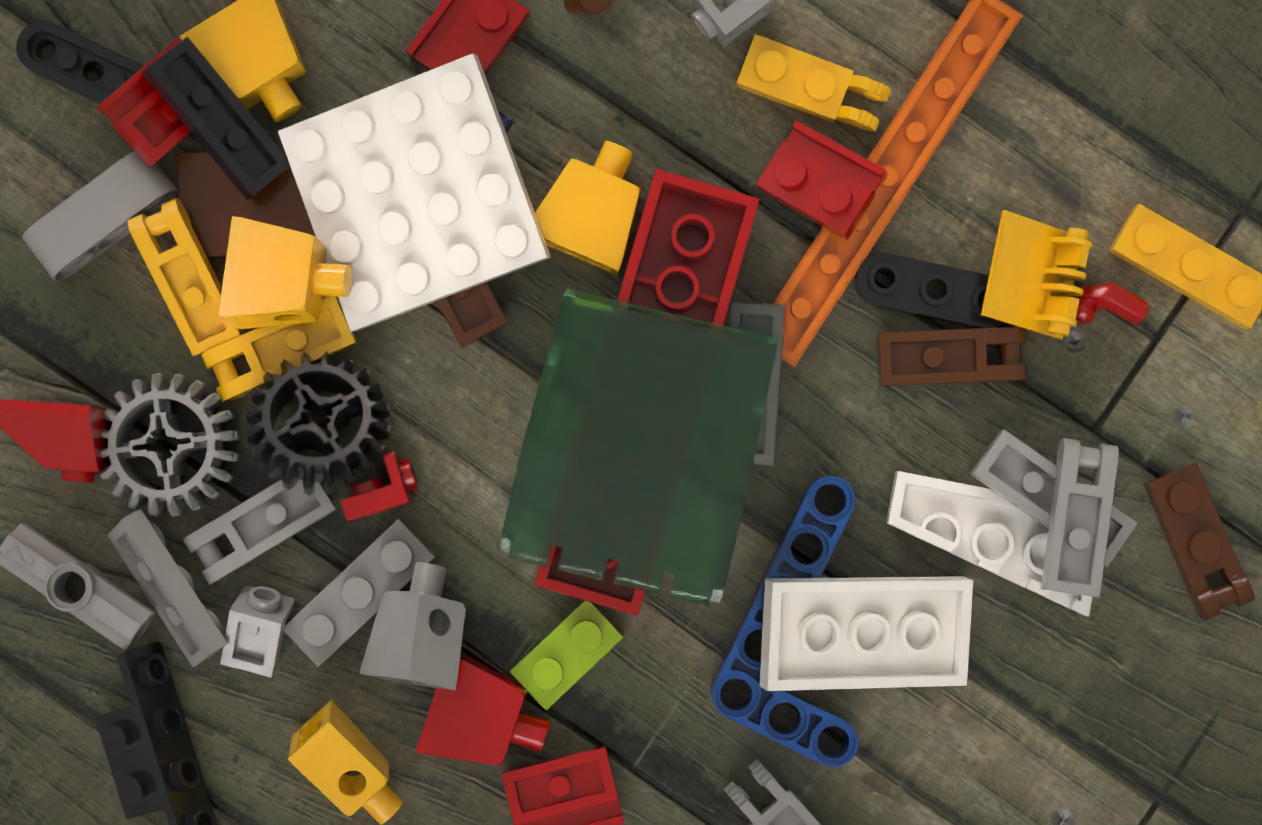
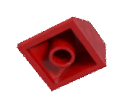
[0,399,117,483]

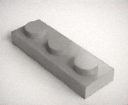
[970,429,1138,568]
[107,509,228,668]
[284,519,436,667]

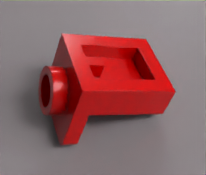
[340,451,419,521]

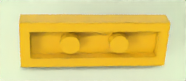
[1109,204,1262,330]

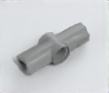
[0,522,156,651]

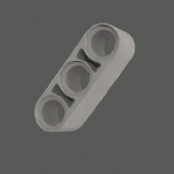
[22,151,179,282]

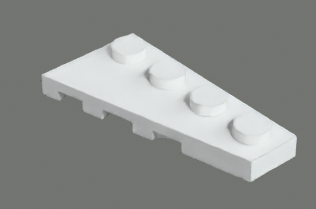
[886,471,1092,617]

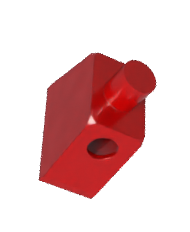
[415,653,551,765]

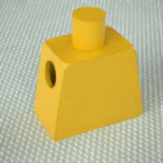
[180,0,307,122]
[535,141,641,277]
[218,216,352,329]
[288,699,403,825]

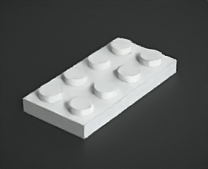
[760,576,973,691]

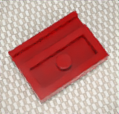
[406,0,530,76]
[96,37,190,167]
[756,120,888,240]
[501,745,624,825]

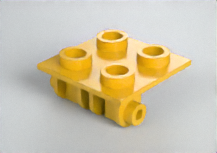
[981,210,1093,340]

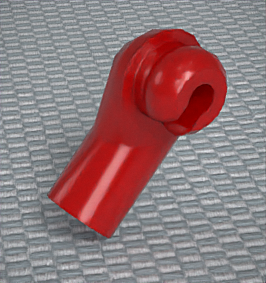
[1068,282,1149,325]

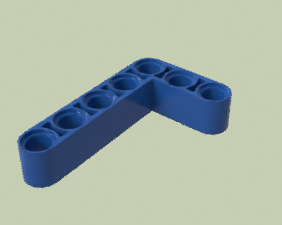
[710,476,858,767]

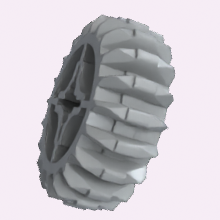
[100,373,240,517]

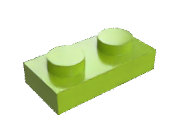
[510,601,624,710]

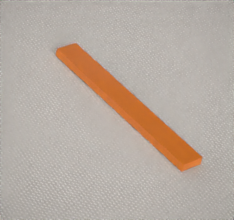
[774,0,1023,368]

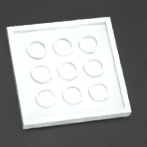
[278,53,551,332]

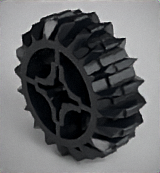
[245,351,391,496]

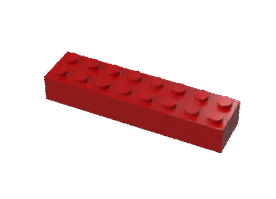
[534,169,760,616]

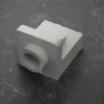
[691,0,776,48]
[220,586,295,678]

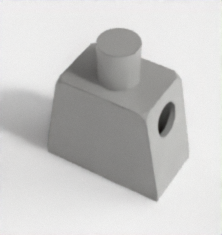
[360,562,466,690]

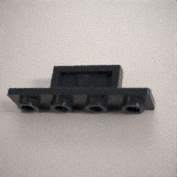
[95,641,218,825]

